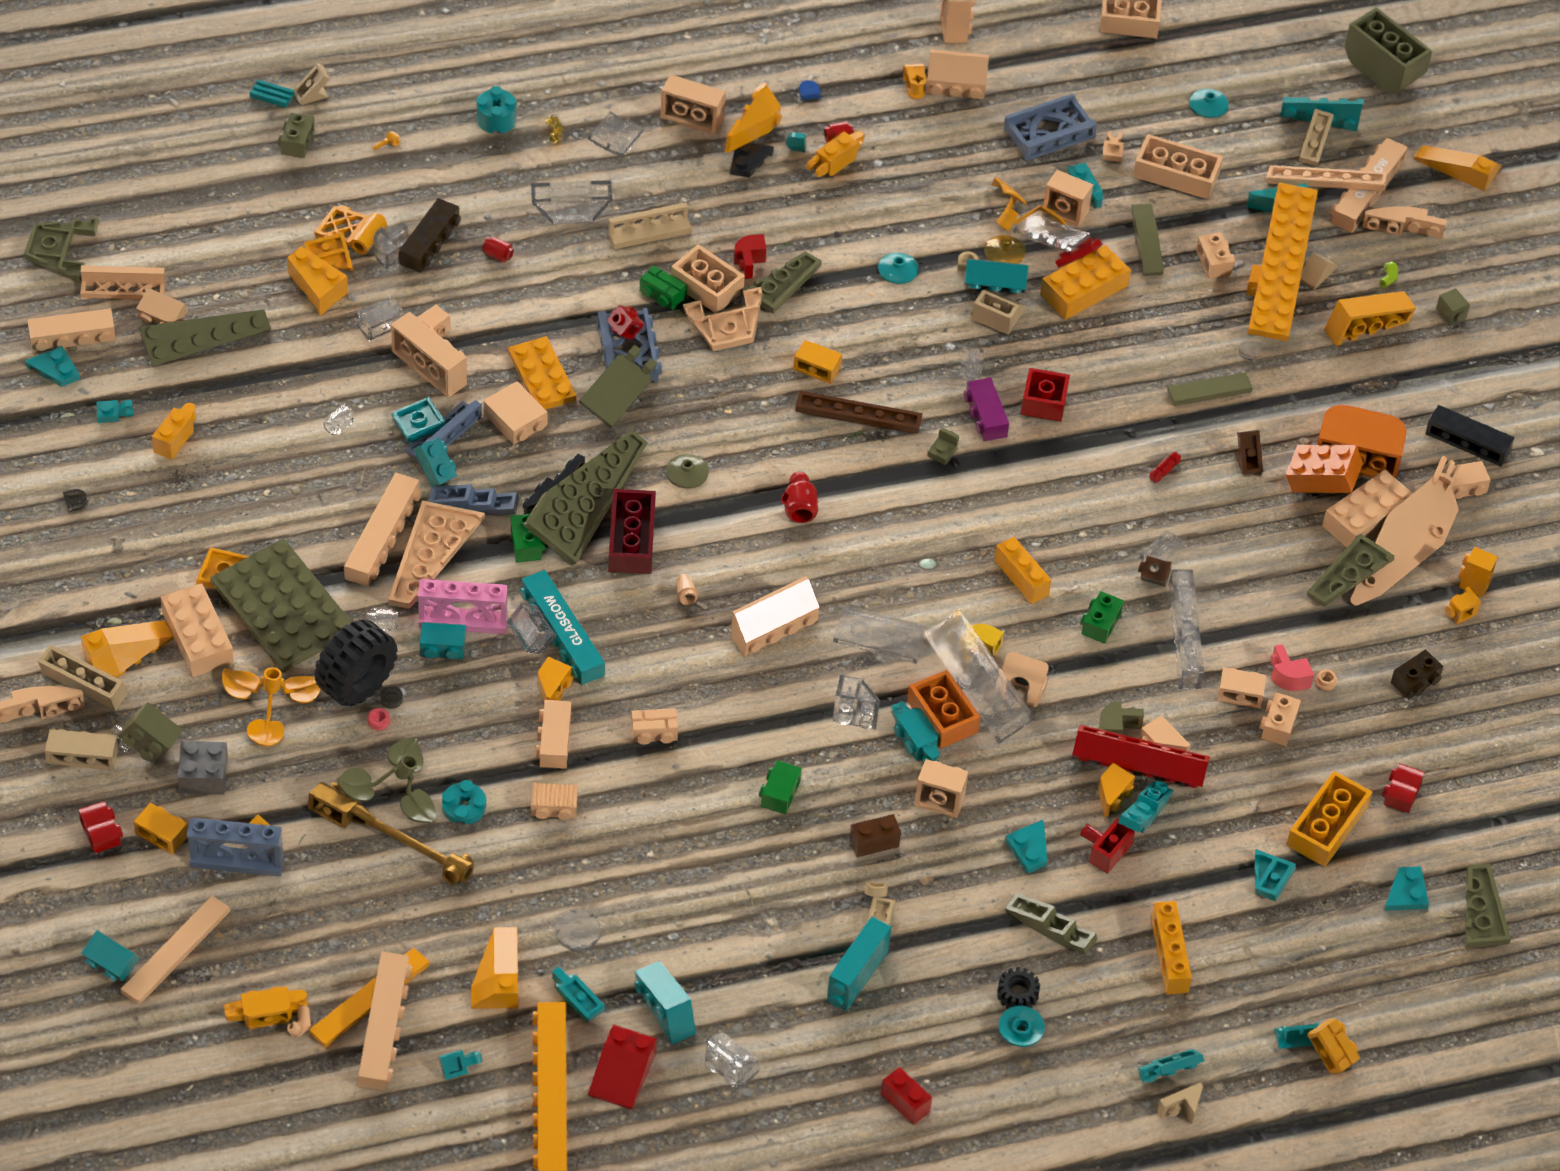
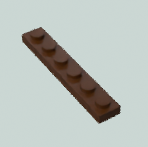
[795,391,923,434]

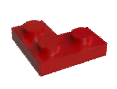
[1055,237,1103,268]

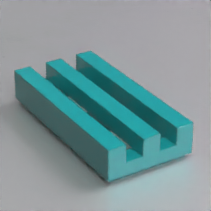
[249,79,294,108]

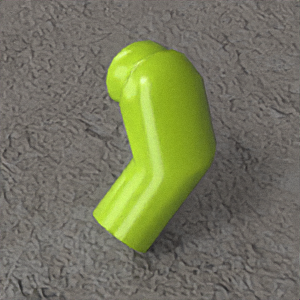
[1379,262,1398,288]

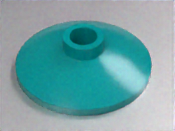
[1189,88,1229,118]
[878,252,919,284]
[998,1006,1045,1047]

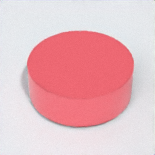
[368,708,390,731]

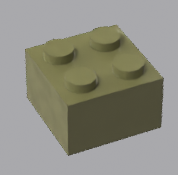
[117,702,183,764]

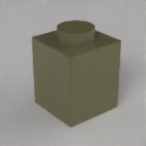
[1436,288,1470,325]

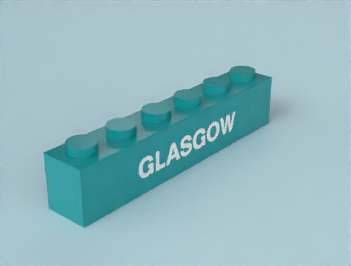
[520,570,605,685]

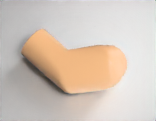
[287,1006,311,1037]

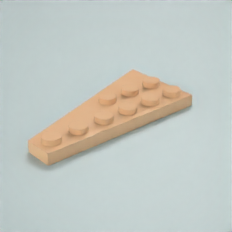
[388,501,485,609]

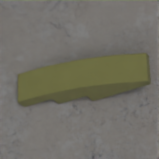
[1131,204,1164,276]
[1005,893,1097,955]

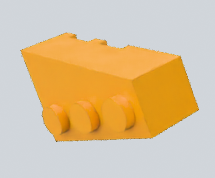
[287,246,348,316]

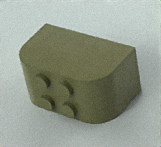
[1345,7,1432,94]

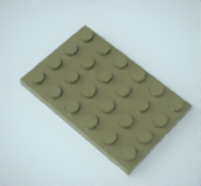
[210,538,352,673]

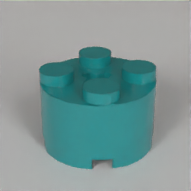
[476,86,516,133]

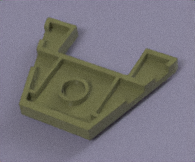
[24,217,99,282]

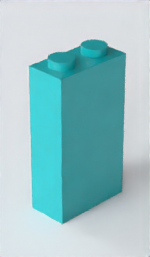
[827,916,892,1011]

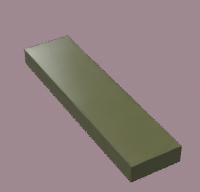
[1167,372,1253,406]

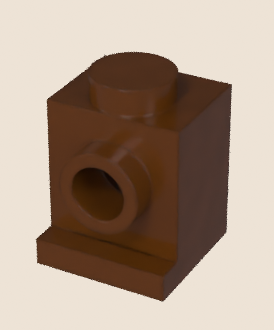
[1138,555,1172,587]

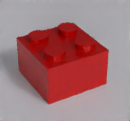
[1021,367,1070,422]

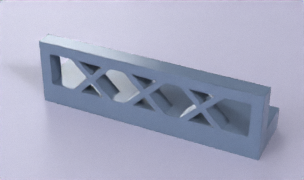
[406,400,482,462]

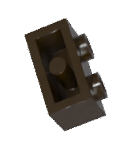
[1391,649,1443,700]

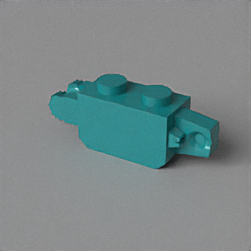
[891,701,940,763]

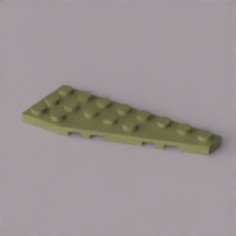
[523,430,648,566]

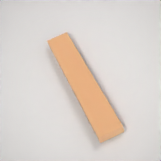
[1266,165,1388,191]
[121,896,230,1005]

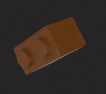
[849,814,901,857]

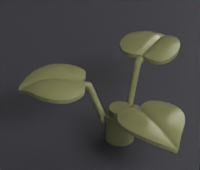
[337,737,436,823]

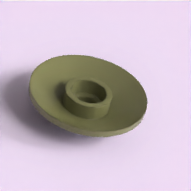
[666,454,709,489]

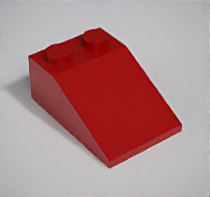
[588,1024,657,1110]

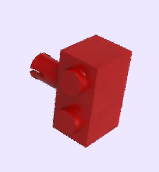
[1080,818,1135,874]

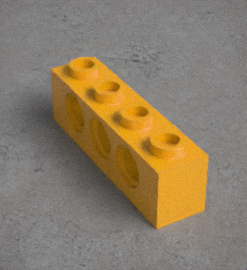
[1151,901,1192,994]

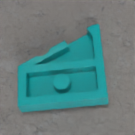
[1004,819,1048,874]
[1255,849,1296,901]
[1384,866,1429,911]

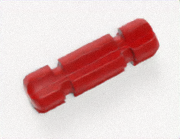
[1149,452,1181,483]

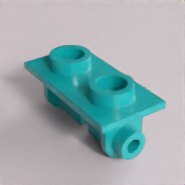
[1274,1022,1320,1049]

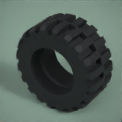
[314,619,398,706]

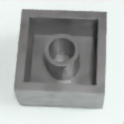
[177,741,228,795]

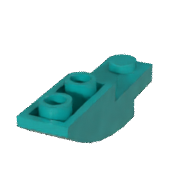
[1118,781,1174,833]

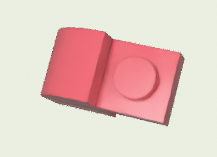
[1270,644,1314,691]

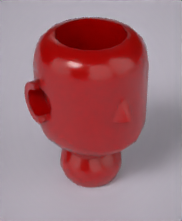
[781,471,819,523]

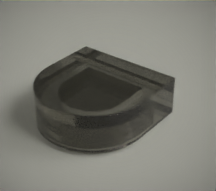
[63,489,87,513]

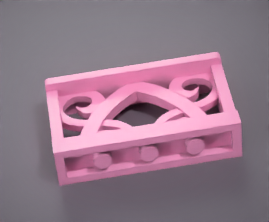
[418,579,508,634]

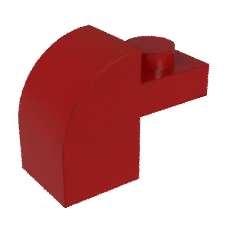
[734,234,767,279]

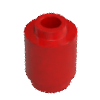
[824,121,854,143]
[482,237,514,263]

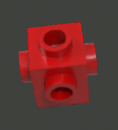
[607,305,645,340]

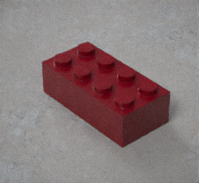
[608,489,656,574]

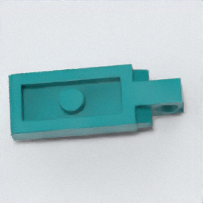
[1067,162,1104,209]
[552,966,605,1023]
[1138,1049,1204,1083]

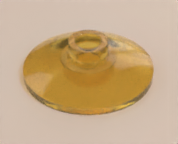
[985,235,1025,264]

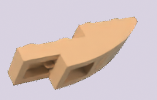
[1362,206,1446,239]
[0,686,85,723]

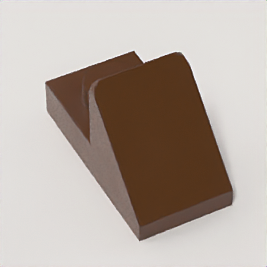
[1235,430,1263,475]

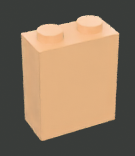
[483,381,548,445]

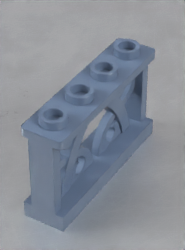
[1003,93,1097,161]
[598,308,662,383]
[187,818,285,877]

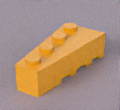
[1324,291,1416,346]

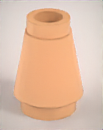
[677,574,698,606]

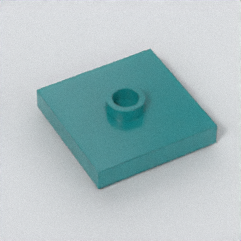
[391,397,446,443]

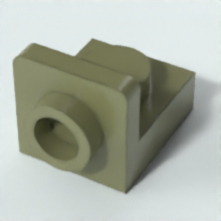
[927,427,959,465]

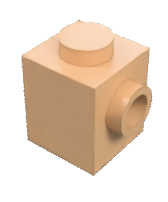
[418,304,450,337]

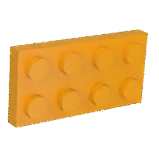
[508,336,577,410]

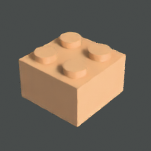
[1043,170,1093,227]
[914,759,969,818]

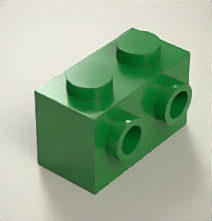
[510,514,545,563]
[1080,591,1124,644]

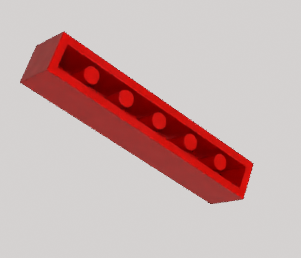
[1072,724,1210,788]

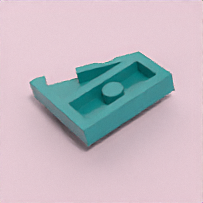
[25,346,80,387]

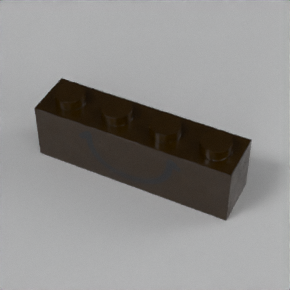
[399,198,461,273]

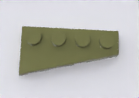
[740,251,822,314]
[1307,534,1394,607]
[1465,864,1511,948]

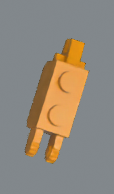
[806,131,865,178]
[224,986,308,1029]

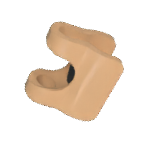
[995,652,1049,707]

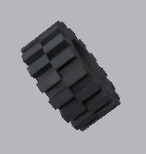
[997,967,1040,1009]

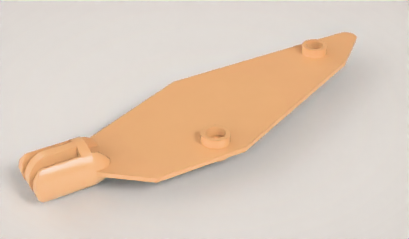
[1350,456,1461,606]

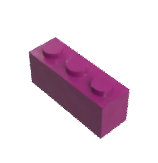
[964,377,1009,441]

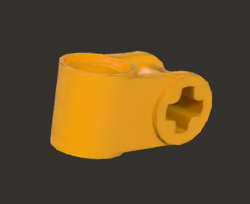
[903,63,926,99]

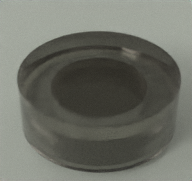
[380,686,403,709]

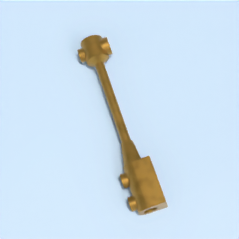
[308,782,474,885]

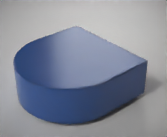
[799,80,821,100]

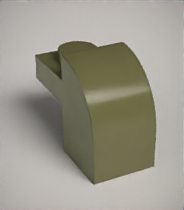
[1098,701,1144,734]

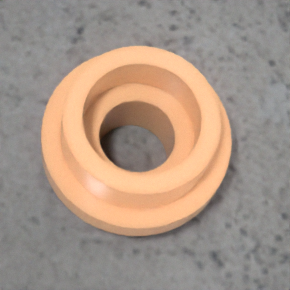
[1315,670,1337,691]

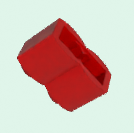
[1382,763,1425,813]
[78,801,123,854]

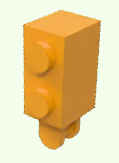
[152,403,196,460]

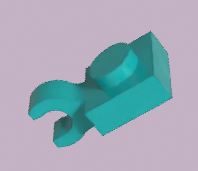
[97,400,134,423]
[438,1049,483,1080]

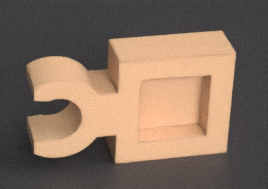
[1102,131,1124,162]

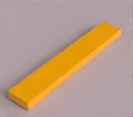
[309,947,430,1048]

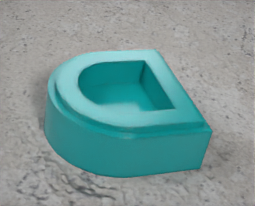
[785,132,807,153]

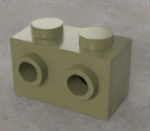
[278,112,315,159]

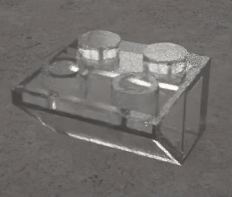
[833,675,880,730]
[705,1033,760,1090]

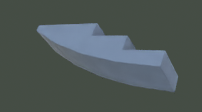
[428,484,519,515]

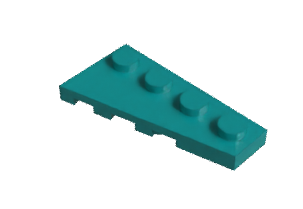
[1280,97,1364,131]

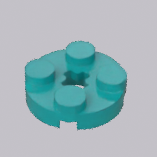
[442,780,486,824]

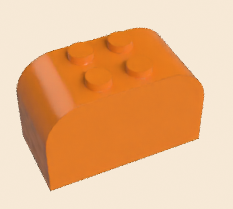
[1317,405,1407,478]

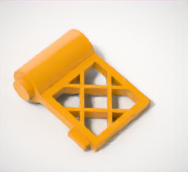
[314,205,387,255]

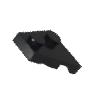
[730,143,774,178]

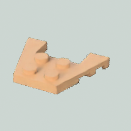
[683,287,763,351]

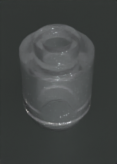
[323,405,355,435]
[366,608,398,631]

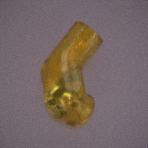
[545,115,564,142]

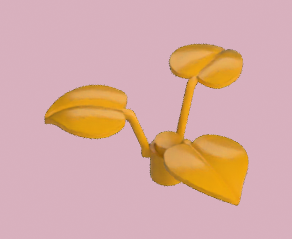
[992,177,1068,234]
[222,667,321,747]

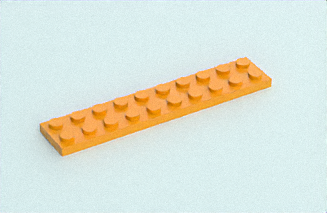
[1247,182,1318,342]

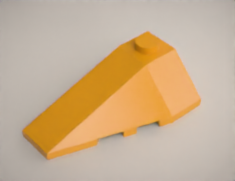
[471,927,518,1009]

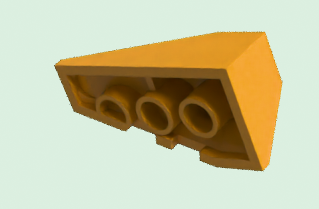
[725,82,782,153]
[1414,145,1502,191]
[81,620,174,678]

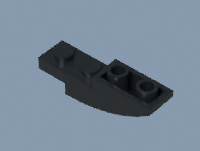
[523,454,585,514]

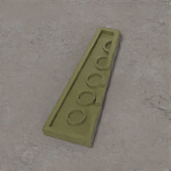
[139,309,271,367]

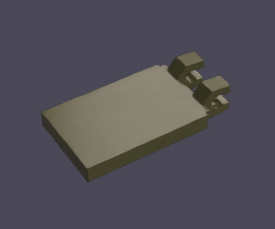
[579,345,657,428]

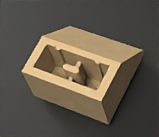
[972,290,1027,335]

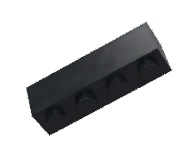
[1425,405,1515,467]

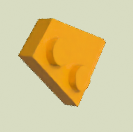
[304,232,353,271]

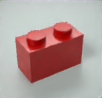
[881,1066,932,1125]

